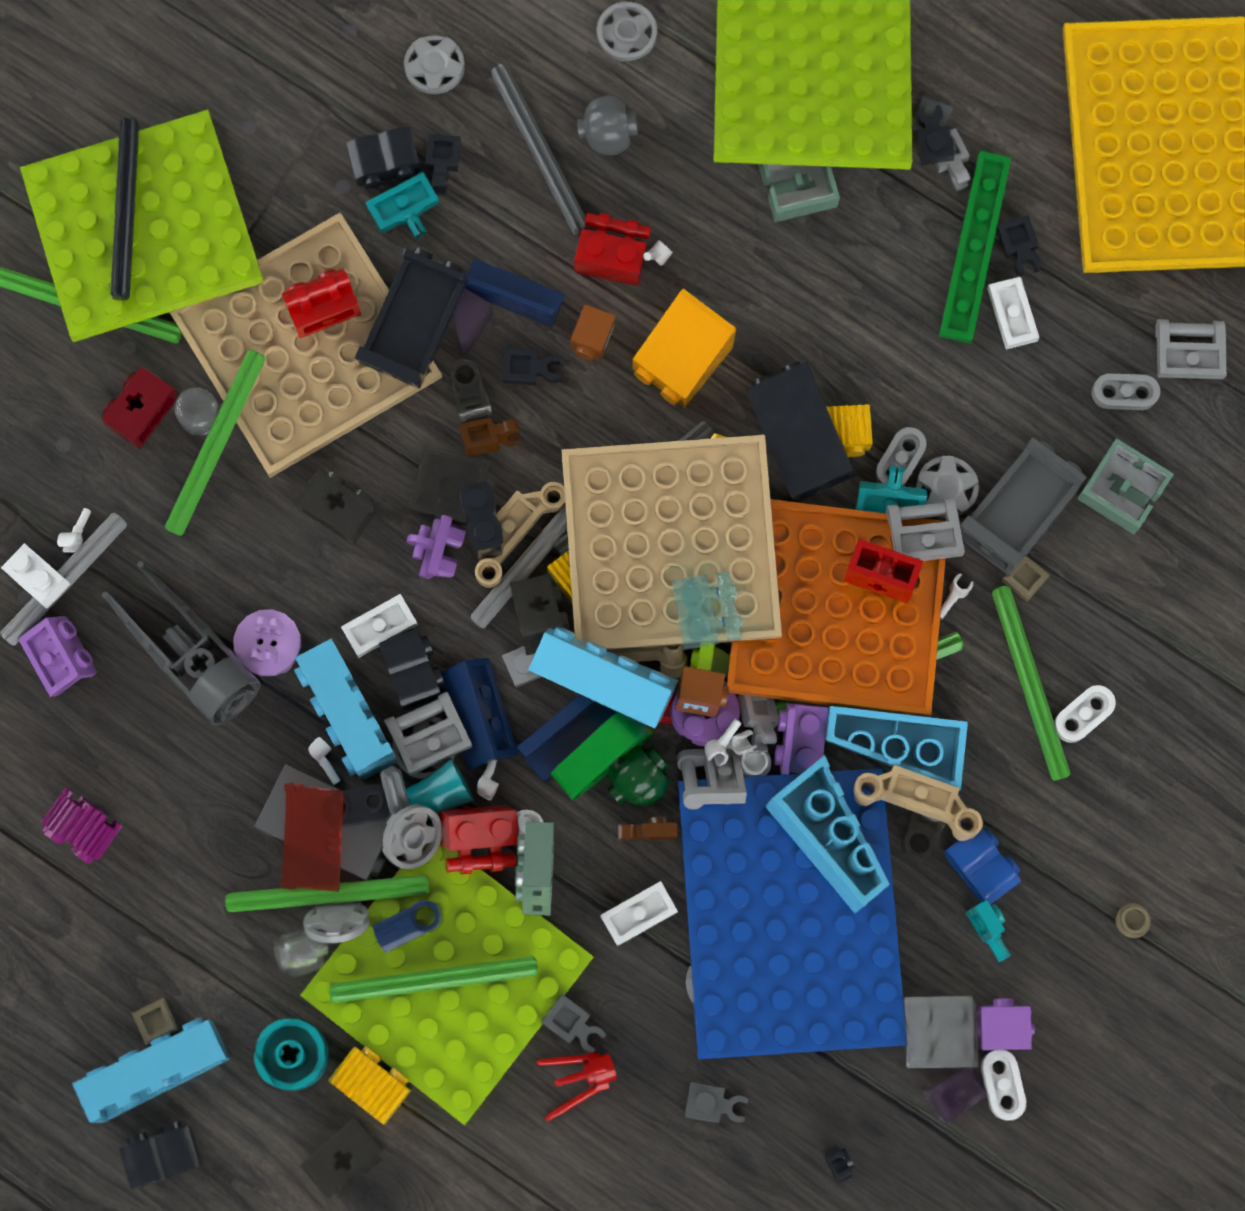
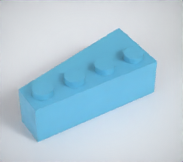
[528,626,679,728]
[294,639,397,781]
[825,706,968,791]
[765,755,890,913]
[72,1017,231,1123]

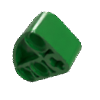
[550,712,655,801]

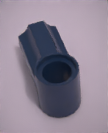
[372,900,444,954]

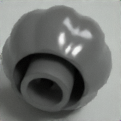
[577,95,638,156]

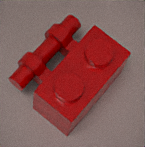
[574,212,651,287]
[281,268,361,339]
[439,805,518,875]

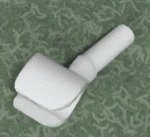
[643,240,673,266]
[57,508,91,552]
[940,574,973,619]
[705,718,742,766]
[725,730,757,755]
[309,737,341,785]
[477,760,499,801]

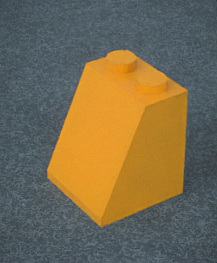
[632,289,736,408]

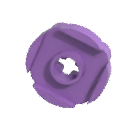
[670,681,740,746]

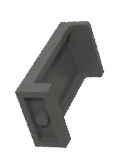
[960,438,1086,576]
[254,764,391,881]

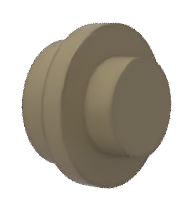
[1115,903,1151,938]

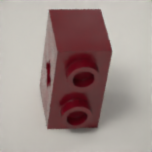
[101,366,179,450]

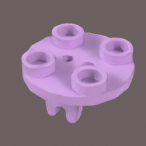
[233,609,301,677]

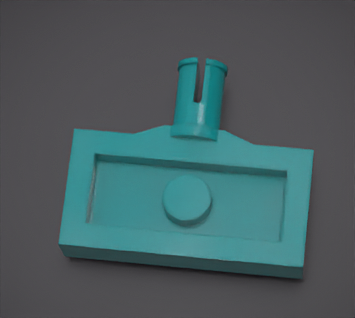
[365,172,440,239]
[855,465,927,514]
[965,900,1011,962]

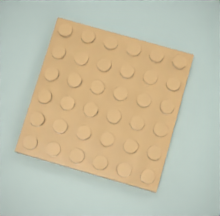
[170,213,442,478]
[562,435,782,651]

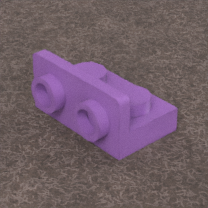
[18,616,97,697]
[774,702,828,775]

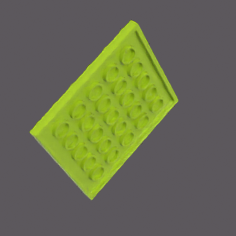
[713,0,912,170]
[20,110,264,342]
[300,843,594,1126]

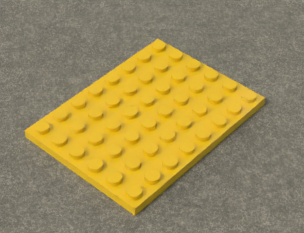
[1063,17,1245,273]

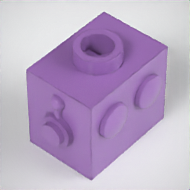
[974,998,1035,1050]

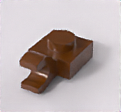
[459,417,520,457]

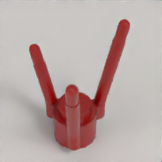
[537,1051,617,1121]

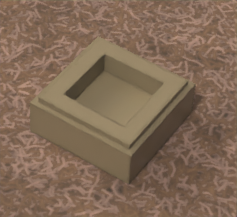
[1001,556,1050,602]
[132,998,180,1045]

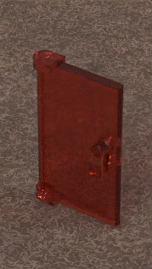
[280,782,344,892]

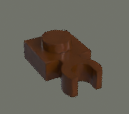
[618,817,677,841]

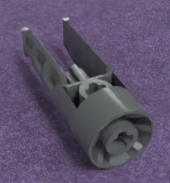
[102,561,261,726]

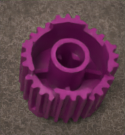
[41,787,123,864]

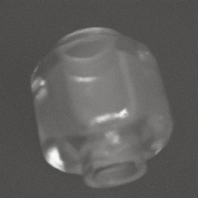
[174,388,220,435]
[274,928,328,977]

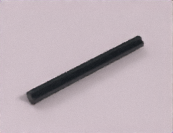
[110,118,139,301]

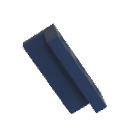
[464,259,565,328]
[441,658,518,770]
[517,695,617,782]

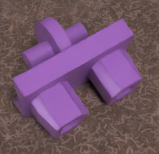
[406,515,466,579]

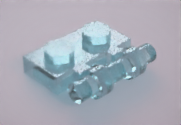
[672,572,743,650]

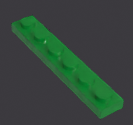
[938,151,1011,344]

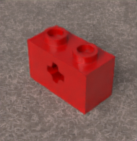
[844,538,924,604]

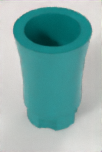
[406,759,474,821]

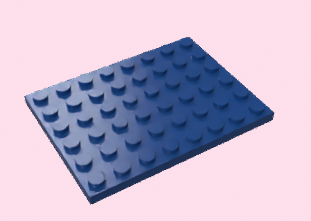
[677,768,907,1060]

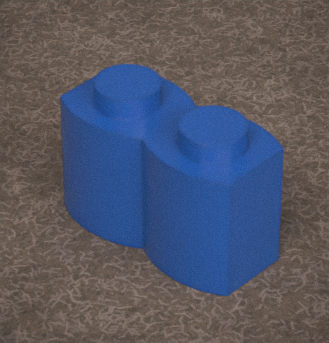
[942,828,1021,905]

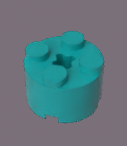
[254,1018,329,1091]

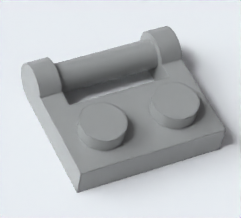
[1155,319,1227,379]
[886,498,965,561]
[384,692,472,776]
[676,749,747,810]

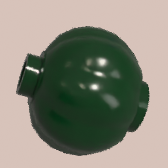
[608,745,670,806]

